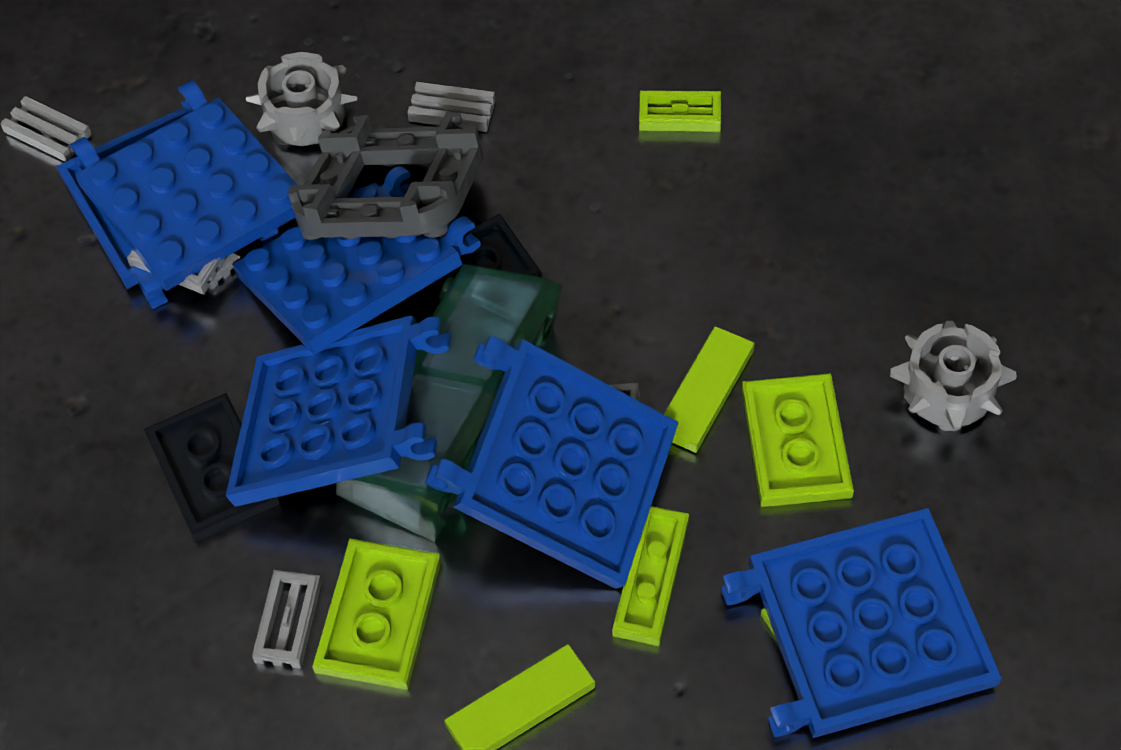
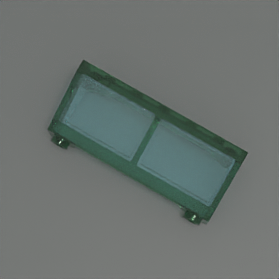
[336,264,562,542]

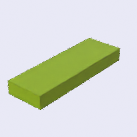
[664,326,755,453]
[612,506,689,646]
[444,644,595,750]

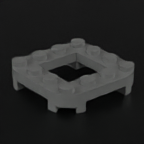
[288,112,483,240]

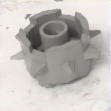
[246,52,358,146]
[890,321,1017,431]

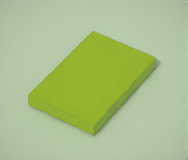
[742,373,854,507]
[312,538,441,690]

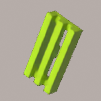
[639,90,721,132]

